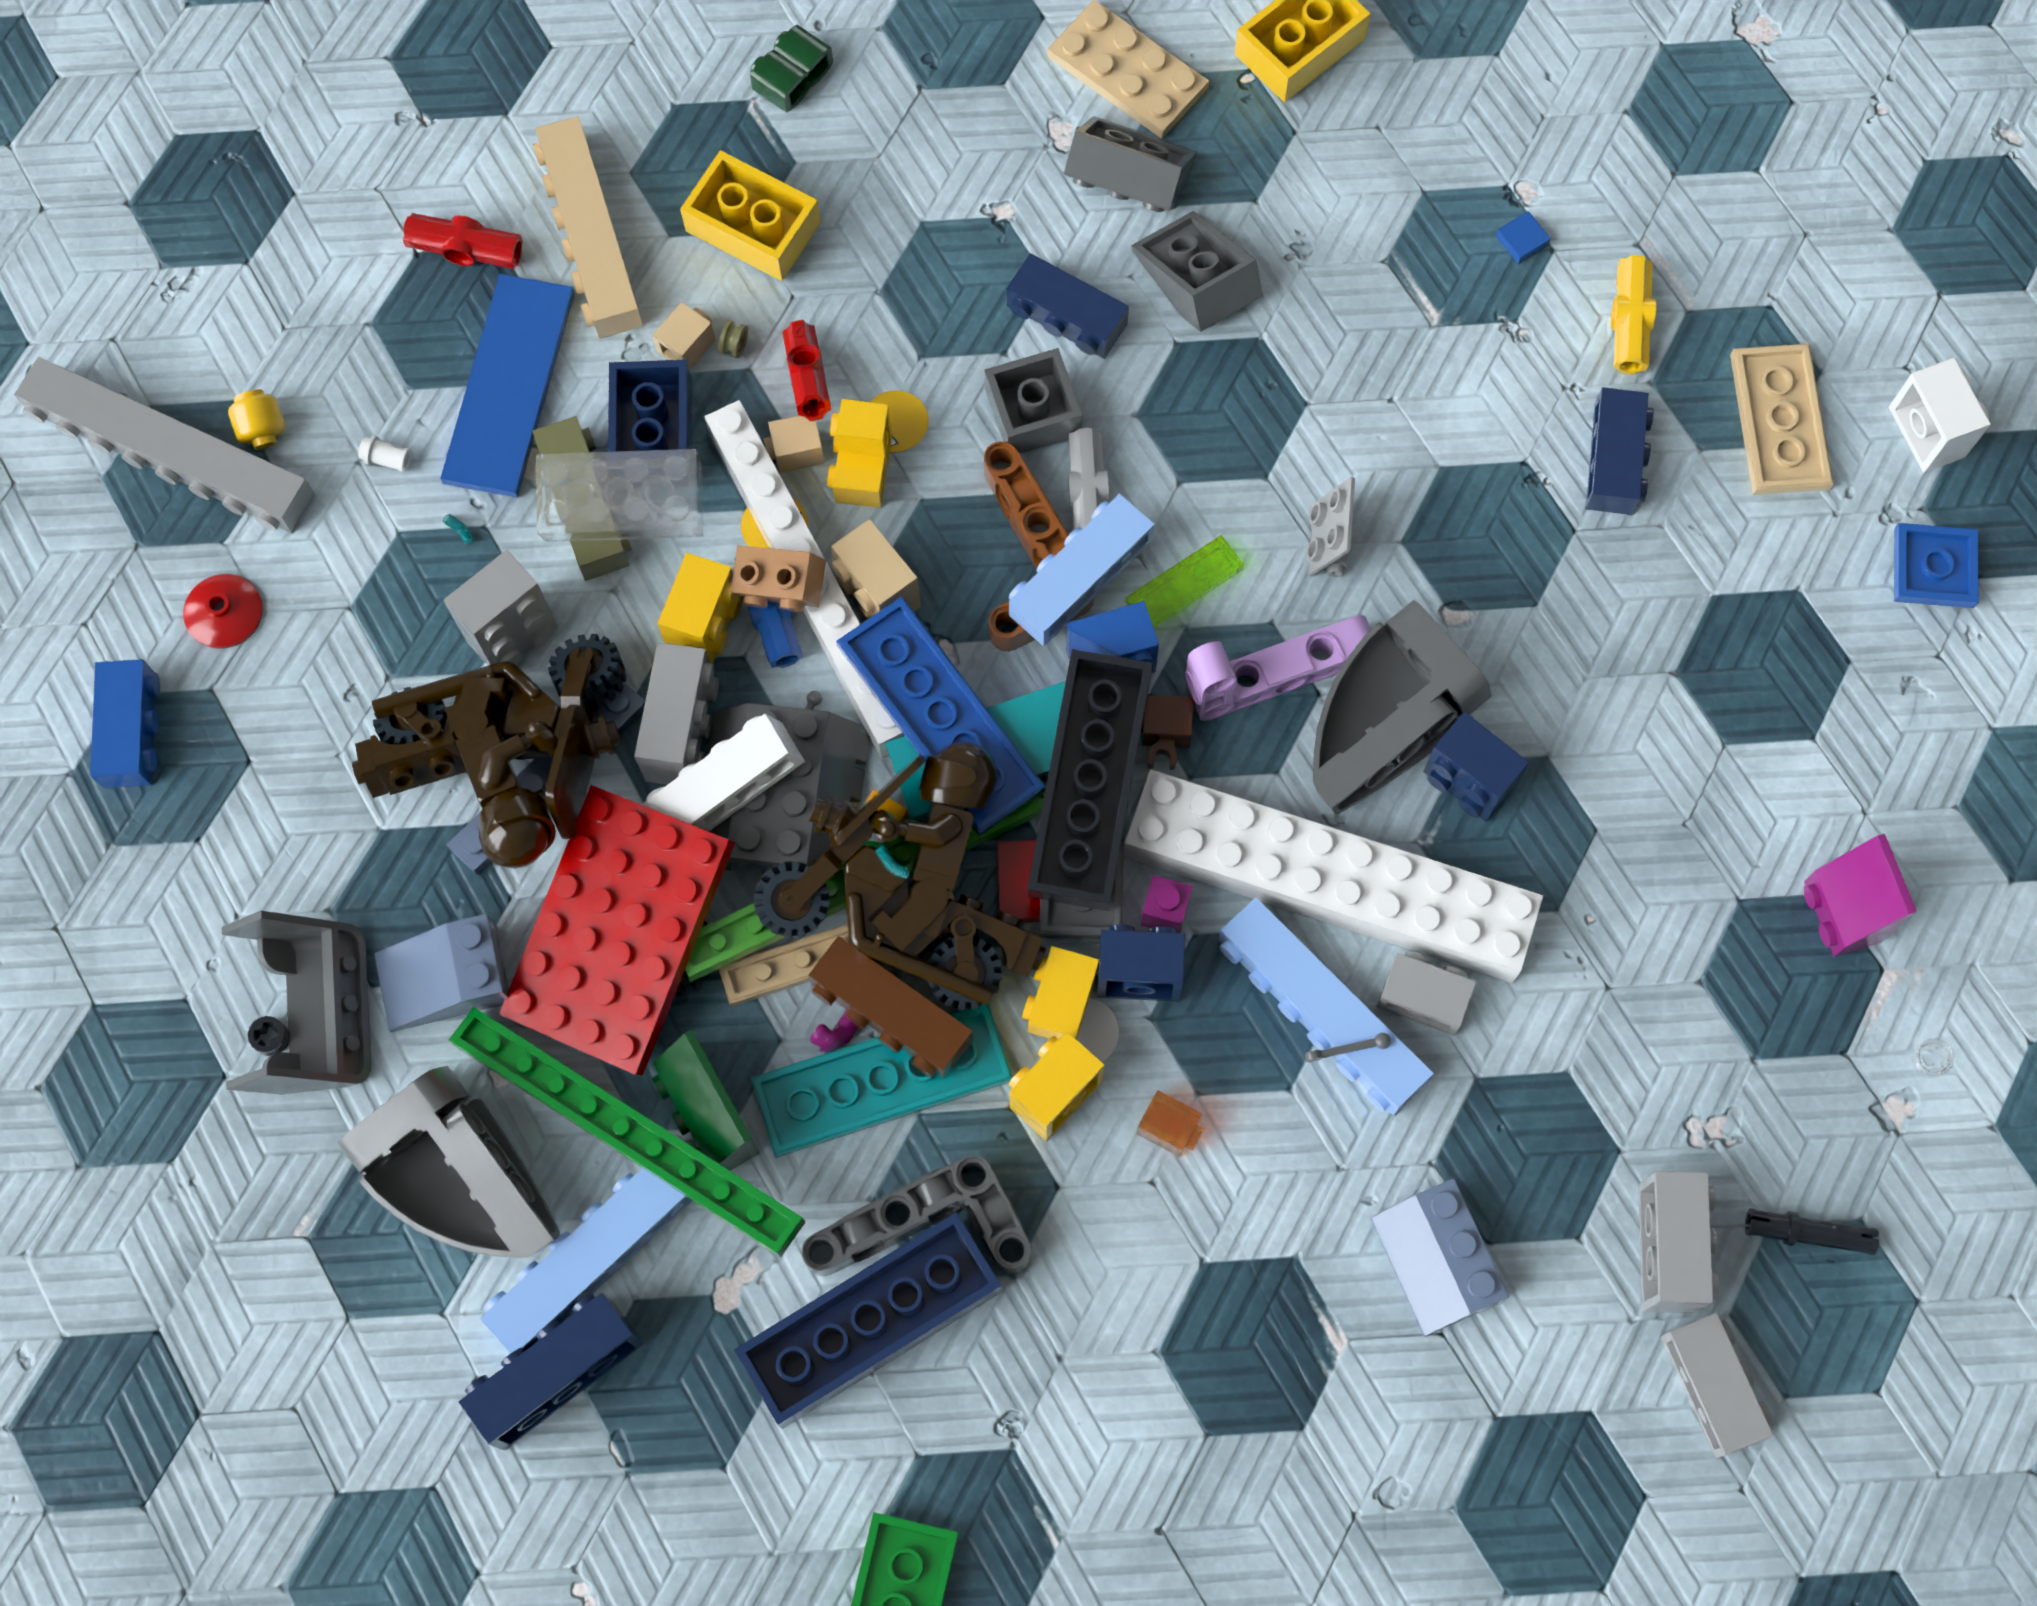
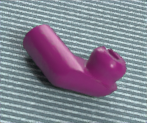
[810,1010,859,1053]

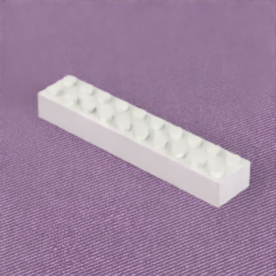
[1124,769,1543,983]

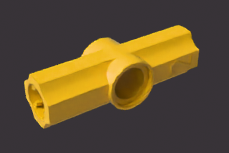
[1611,255,1656,374]

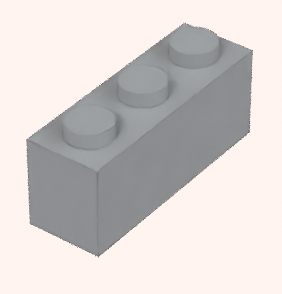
[1661,1313,1774,1458]

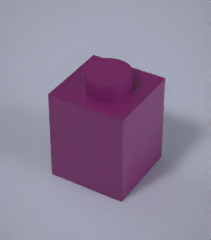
[1140,875,1193,934]

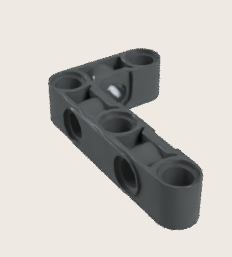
[802,1155,1031,1276]

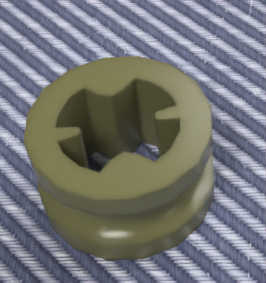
[718,320,748,358]

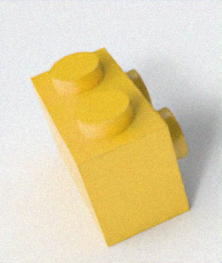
[1022,946,1099,1039]

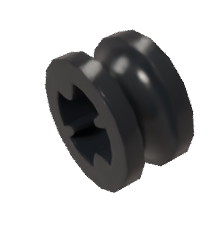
[247,1016,289,1056]

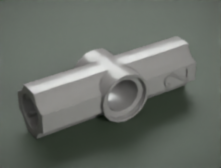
[1068,428,1109,530]

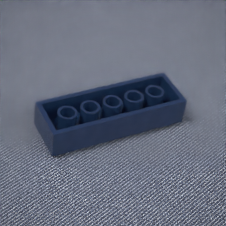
[734,1212,1002,1429]

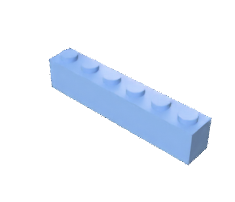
[1218,897,1434,1116]
[479,1168,692,1353]

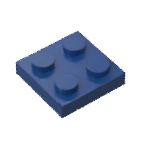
[1894,523,1979,608]

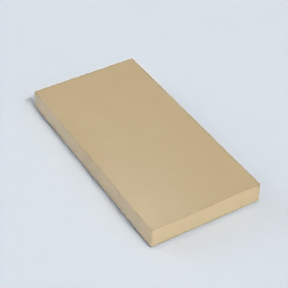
[1730,344,1834,495]

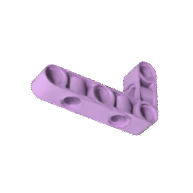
[1185,615,1371,721]

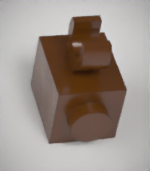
[1141,695,1193,770]

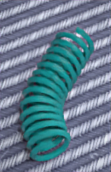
[443,514,475,544]
[875,844,910,879]

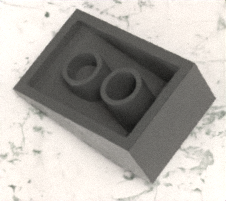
[1131,211,1263,332]

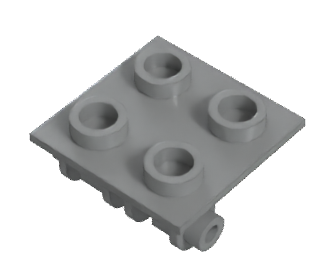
[1306,477,1355,577]

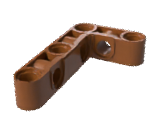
[984,441,1094,652]

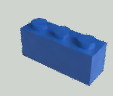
[90,659,160,788]

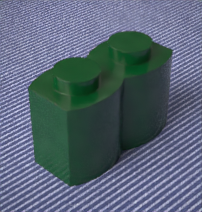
[750,25,833,113]

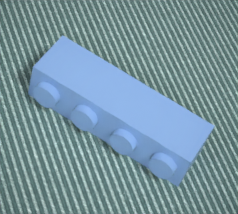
[1009,493,1155,647]

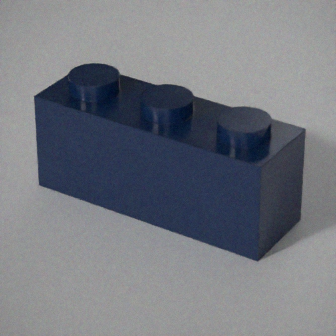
[1007,253,1129,359]
[1586,387,1654,515]

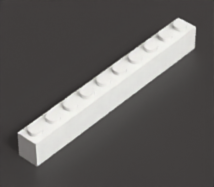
[704,400,904,760]

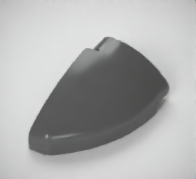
[1313,600,1492,814]
[337,1066,560,1258]

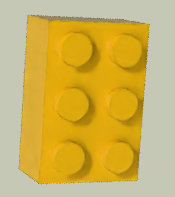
[1234,0,1371,103]
[680,150,821,281]

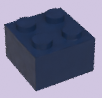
[1423,711,1529,822]
[1097,924,1185,1002]

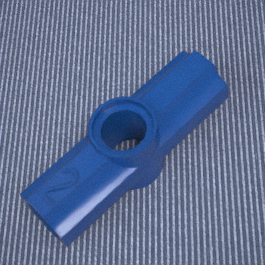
[734,558,803,668]

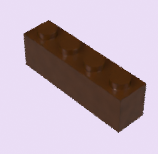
[808,936,973,1079]

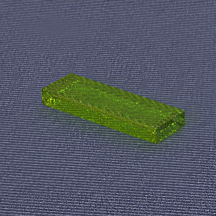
[1125,535,1244,628]

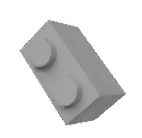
[1376,952,1476,1036]

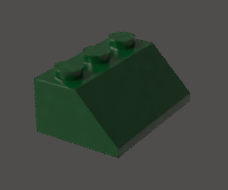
[652,1030,760,1171]

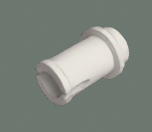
[358,435,412,473]

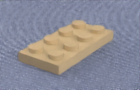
[1047,0,1209,139]

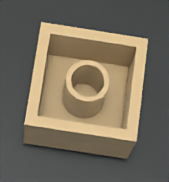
[831,519,921,621]

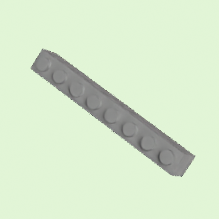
[14,357,315,533]

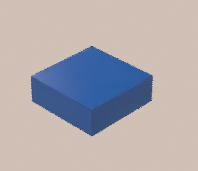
[1496,211,1551,264]

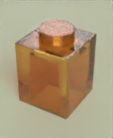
[1136,1090,1204,1158]

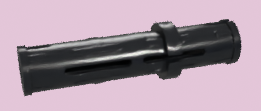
[1745,1208,1879,1256]

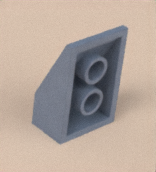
[374,914,509,1032]

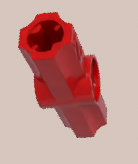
[403,213,523,269]
[782,320,831,421]

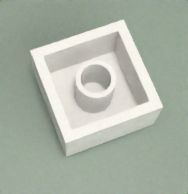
[1889,358,1991,473]

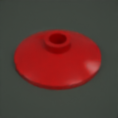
[183,574,263,649]

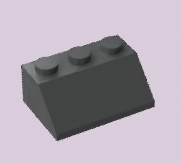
[1063,116,1198,212]

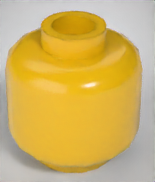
[228,389,285,450]

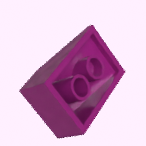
[1803,833,1917,957]

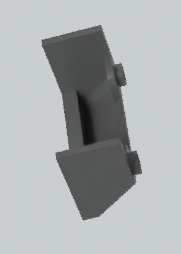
[222,910,371,1095]

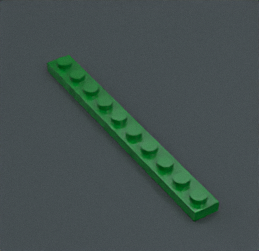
[449,1007,805,1258]

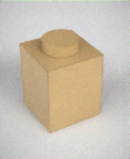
[652,302,716,370]
[764,416,824,473]

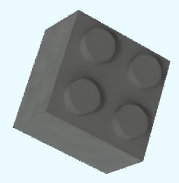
[984,348,1083,454]

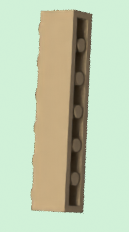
[532,116,643,339]

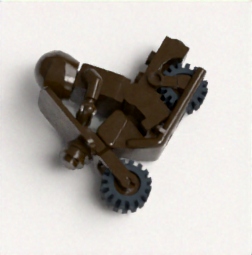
[352,634,627,869]
[754,742,1046,1011]

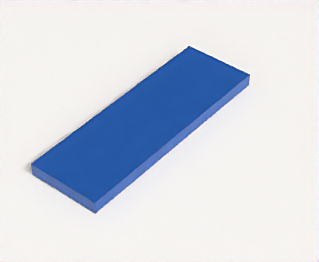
[440,274,575,498]
[836,596,1046,836]

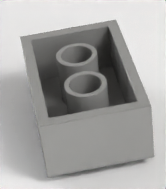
[443,550,558,666]
[634,642,719,785]
[1638,1171,1719,1314]

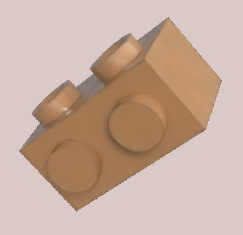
[730,545,826,612]

